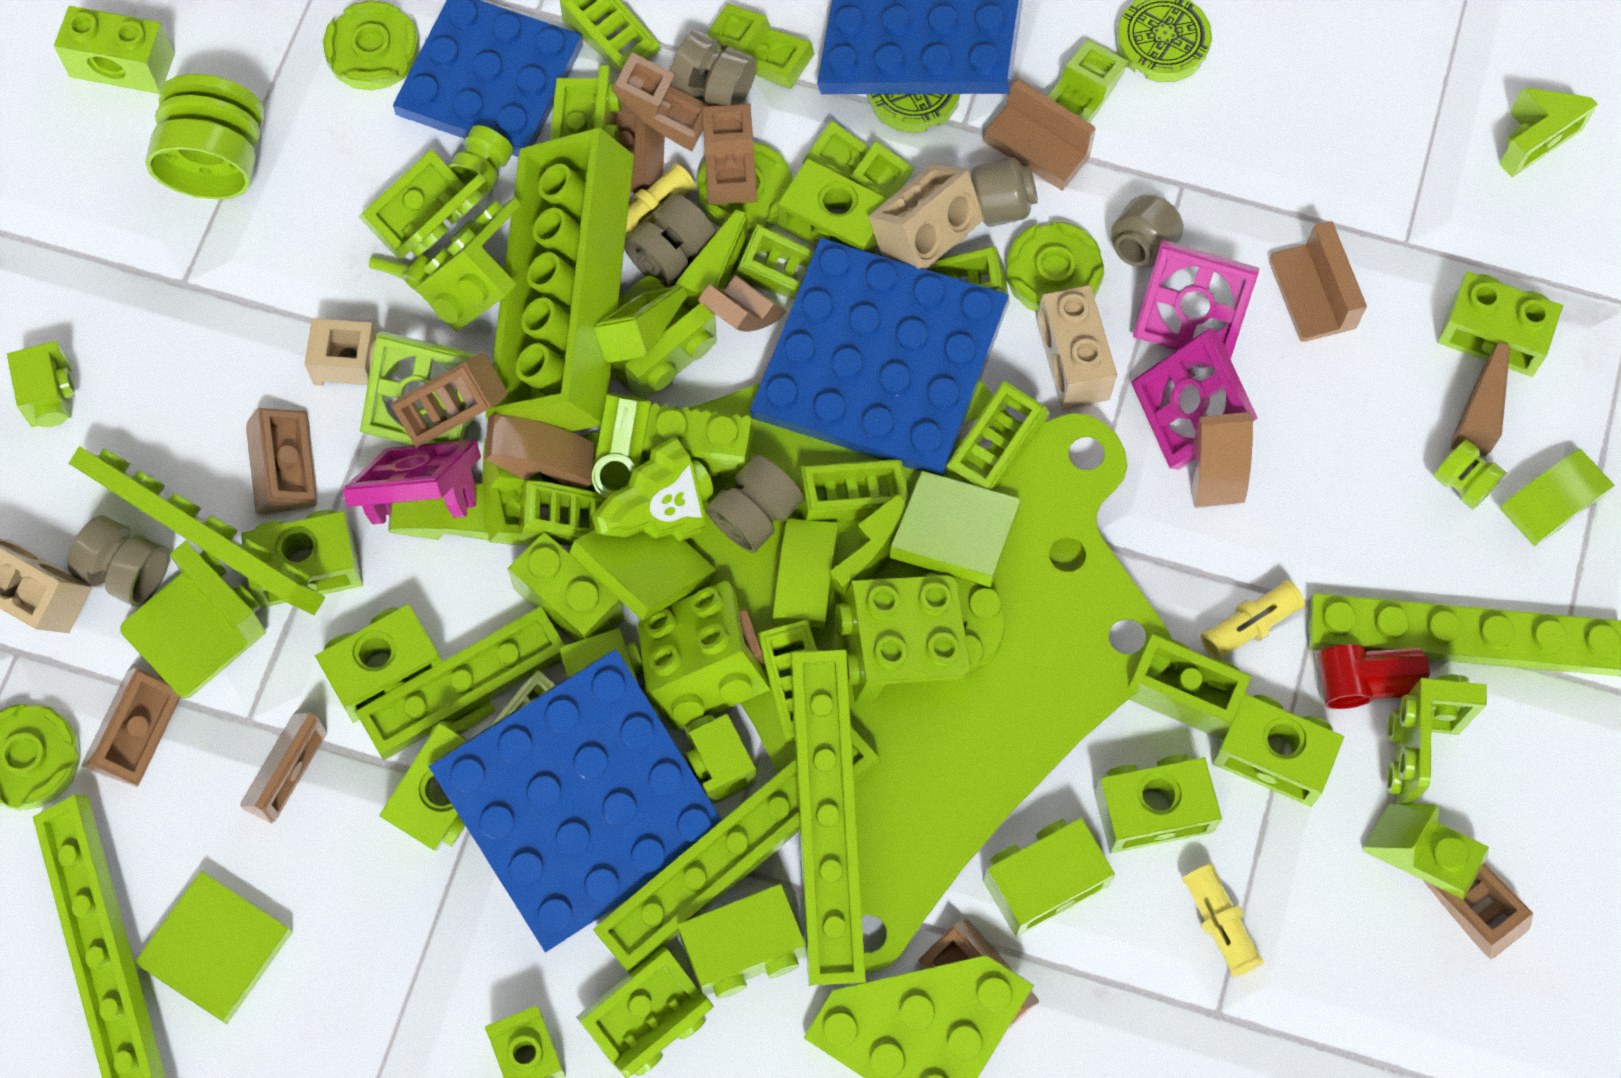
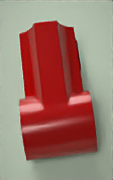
[1317,644,1430,709]

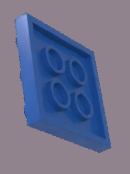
[393,0,583,157]

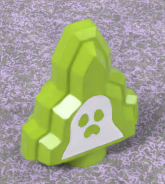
[592,437,713,541]

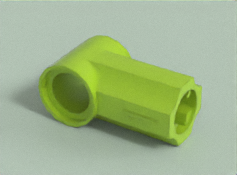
[592,393,651,498]

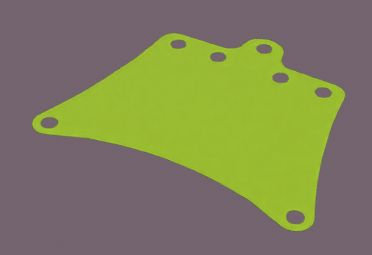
[543,380,1172,972]

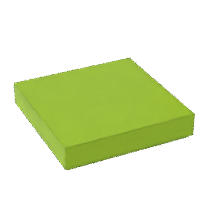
[890,471,1021,587]
[569,530,716,621]
[134,871,293,1025]

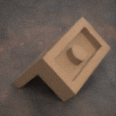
[983,78,1096,191]
[1269,221,1367,342]

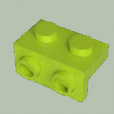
[550,65,623,142]
[576,946,714,1078]

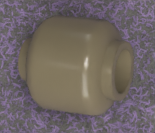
[971,157,1038,227]
[1110,194,1184,268]

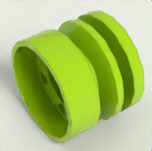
[145,73,264,200]

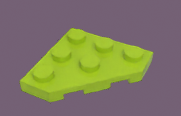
[804,955,1035,1078]

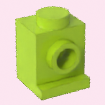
[6,340,75,428]
[685,714,757,805]
[484,1005,566,1078]

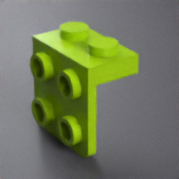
[358,149,487,261]
[415,196,522,332]
[611,276,717,400]
[120,540,266,699]
[835,575,970,703]
[638,581,771,731]
[1387,674,1487,804]

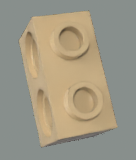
[868,163,984,270]
[1037,285,1118,410]
[0,539,92,633]

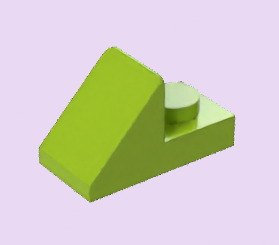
[1499,88,1598,178]
[1364,804,1489,900]

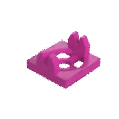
[1133,240,1260,359]
[1131,329,1258,470]
[342,440,481,525]

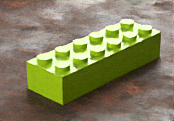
[485,127,634,432]

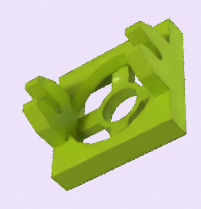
[360,331,477,445]

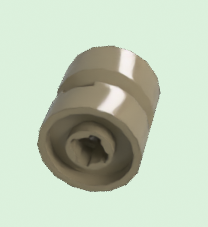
[670,30,757,106]
[624,194,716,287]
[705,454,804,554]
[67,515,170,607]

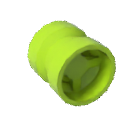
[448,125,514,194]
[1433,439,1507,510]

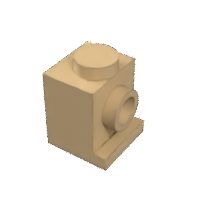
[304,318,376,386]

